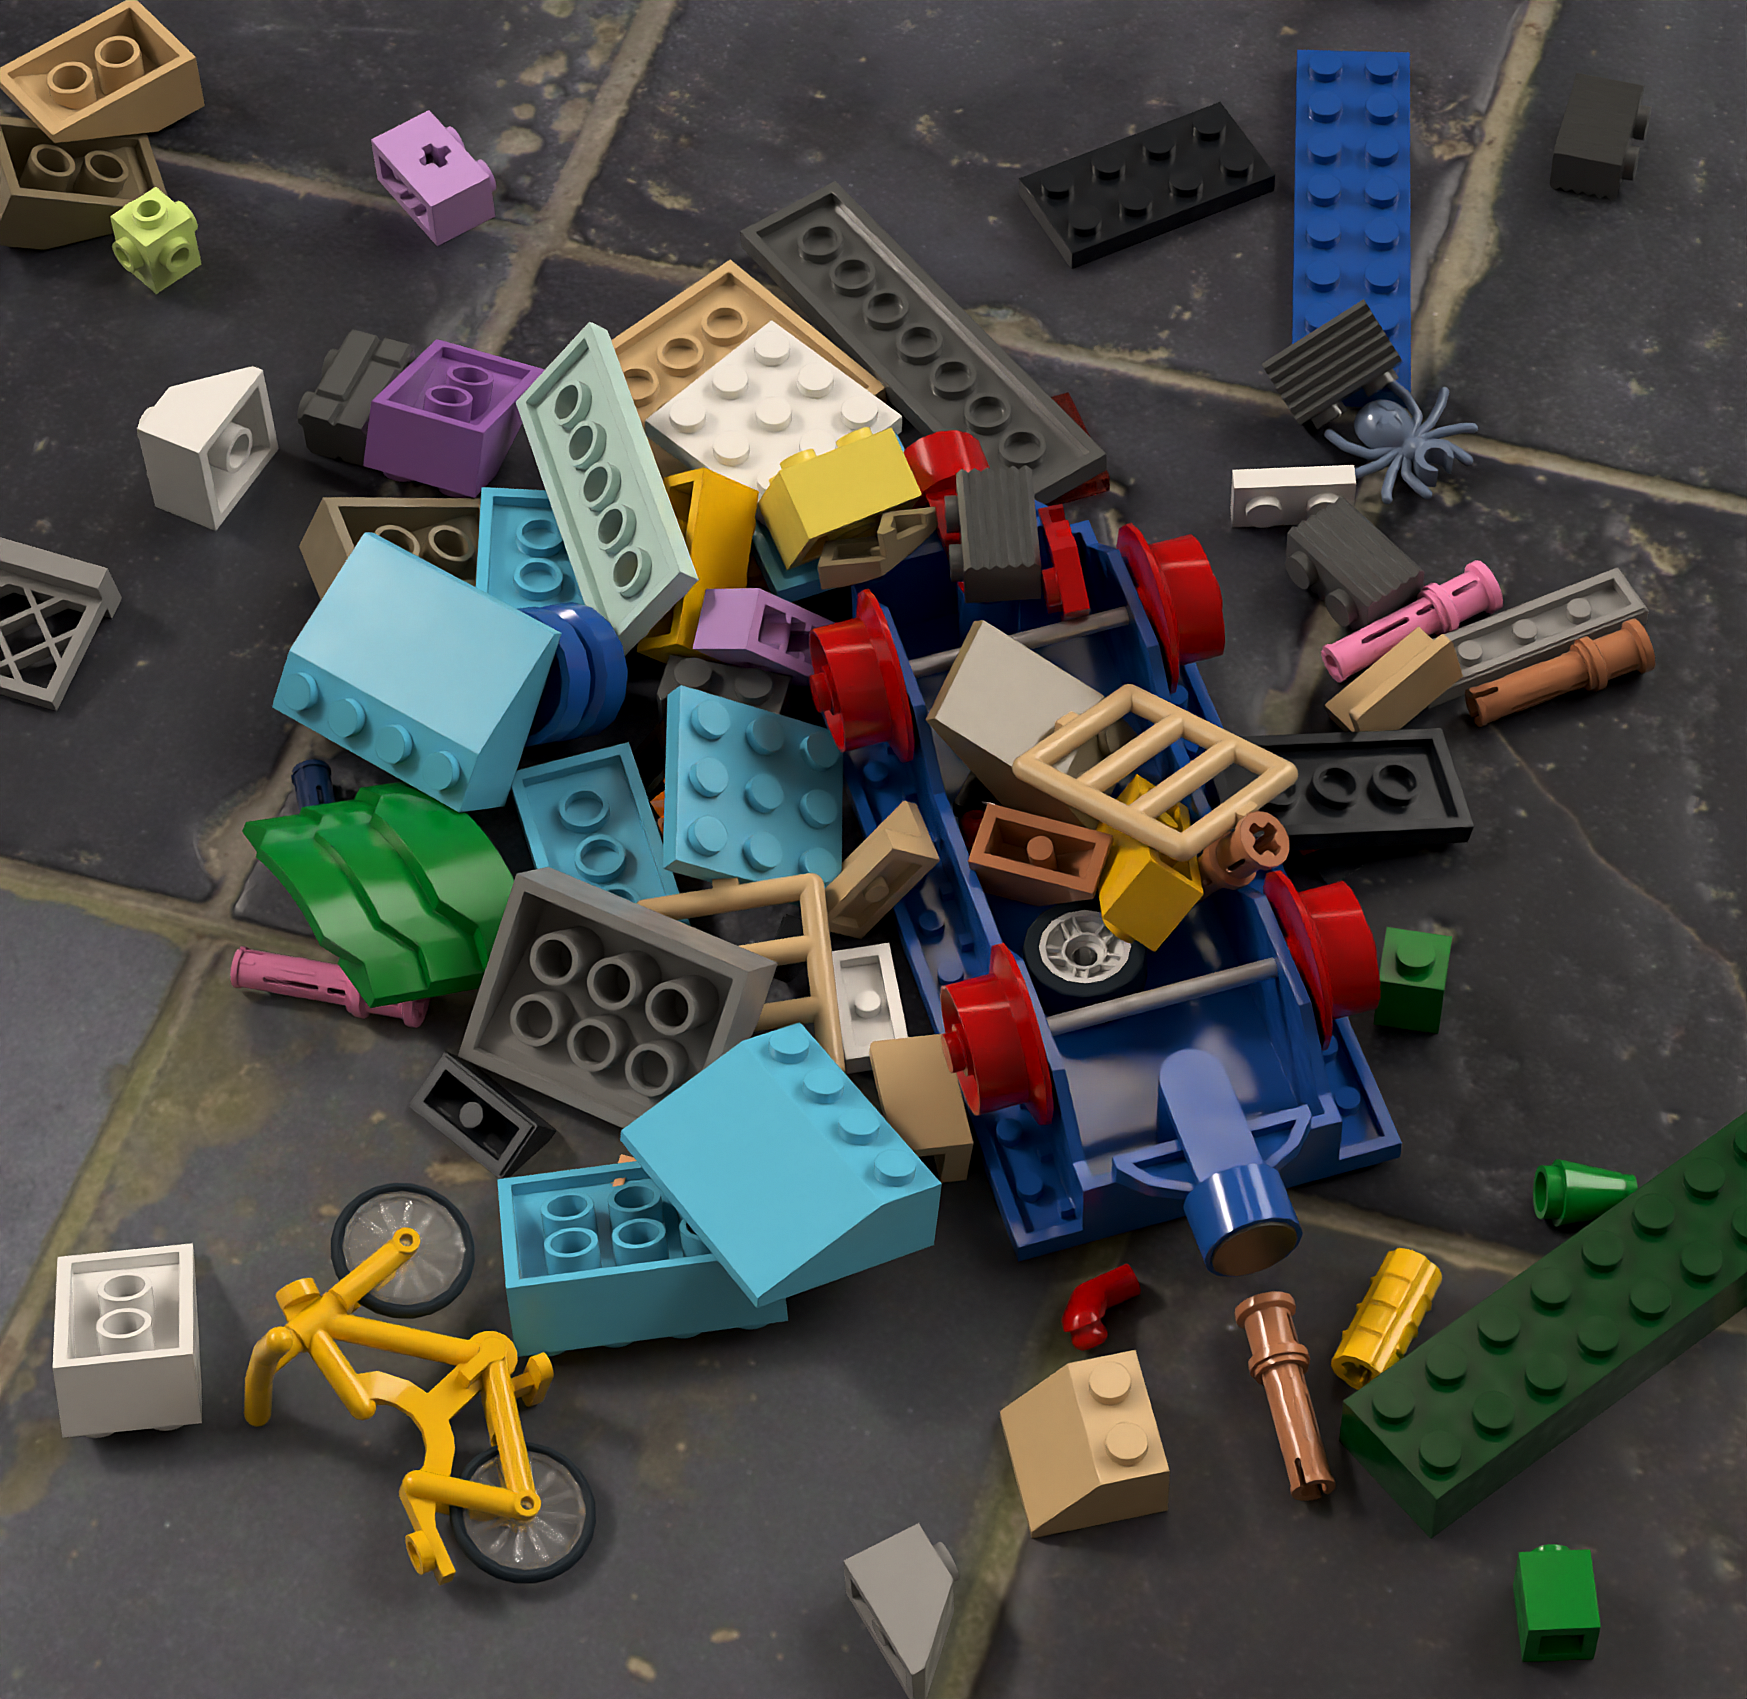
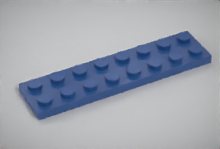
[1291,50,1411,408]

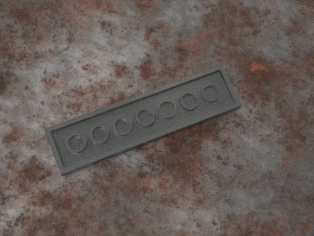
[740,181,1107,504]

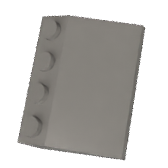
[458,867,778,1128]

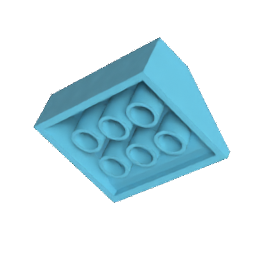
[272,532,562,813]
[620,1022,942,1308]
[497,1161,788,1357]

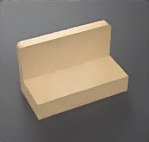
[1325,626,1463,732]
[825,801,940,939]
[869,1033,973,1183]

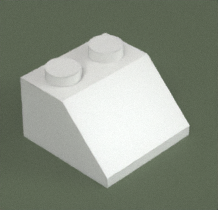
[137,366,279,531]

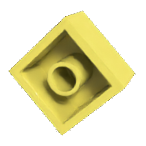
[757,427,922,570]

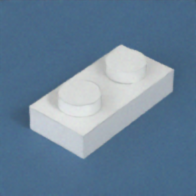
[1230,465,1356,528]
[832,943,908,1074]

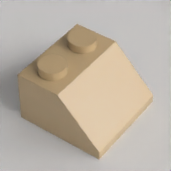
[1000,1350,1170,1538]

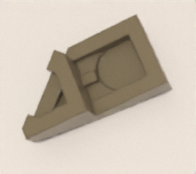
[818,507,938,590]

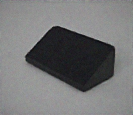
[408,1052,557,1179]

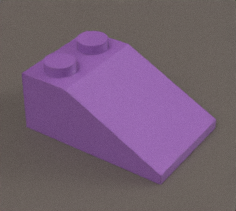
[363,339,545,498]

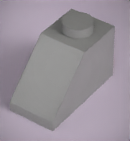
[844,1523,959,1699]

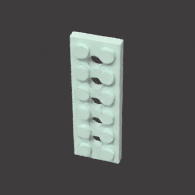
[516,322,699,656]

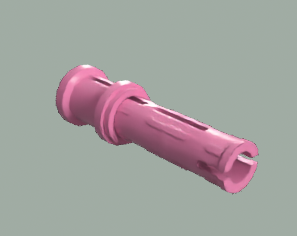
[1321,560,1503,683]
[230,946,430,1028]

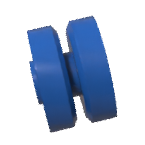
[517,602,628,747]

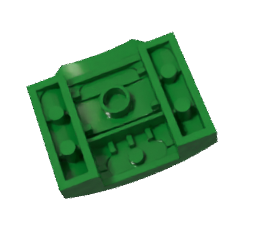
[242,781,514,1008]

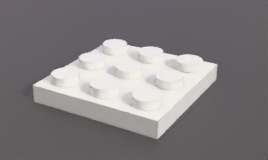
[645,320,902,528]

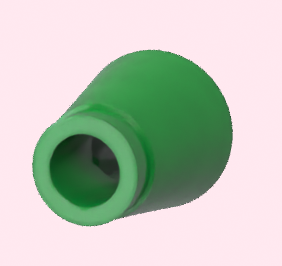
[1533,1159,1638,1226]

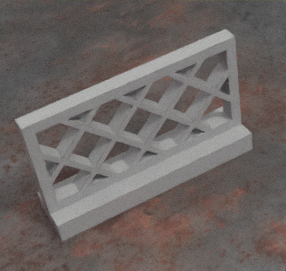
[0,537,122,711]

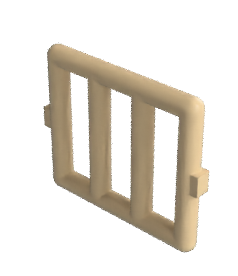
[1012,684,1298,862]
[636,873,845,1073]

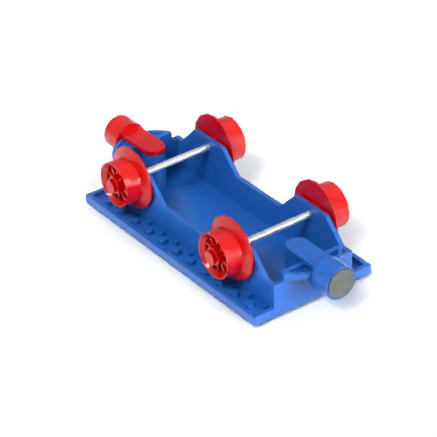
[807,430,1402,1277]

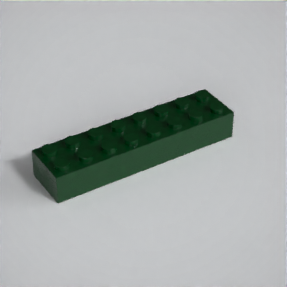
[1339,1111,1747,1539]

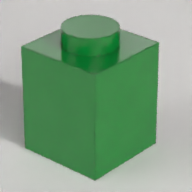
[1373,927,1452,1034]
[1513,1544,1601,1662]

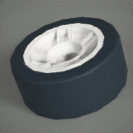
[1022,899,1147,1025]

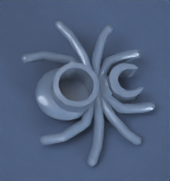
[1324,381,1478,504]

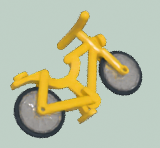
[244,1183,596,1586]

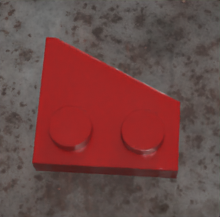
[1038,504,1090,622]

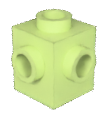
[110,187,201,294]

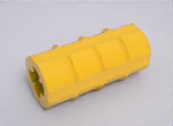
[1331,1248,1442,1390]

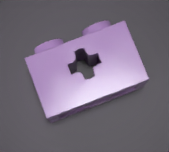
[371,110,496,246]
[693,588,835,686]

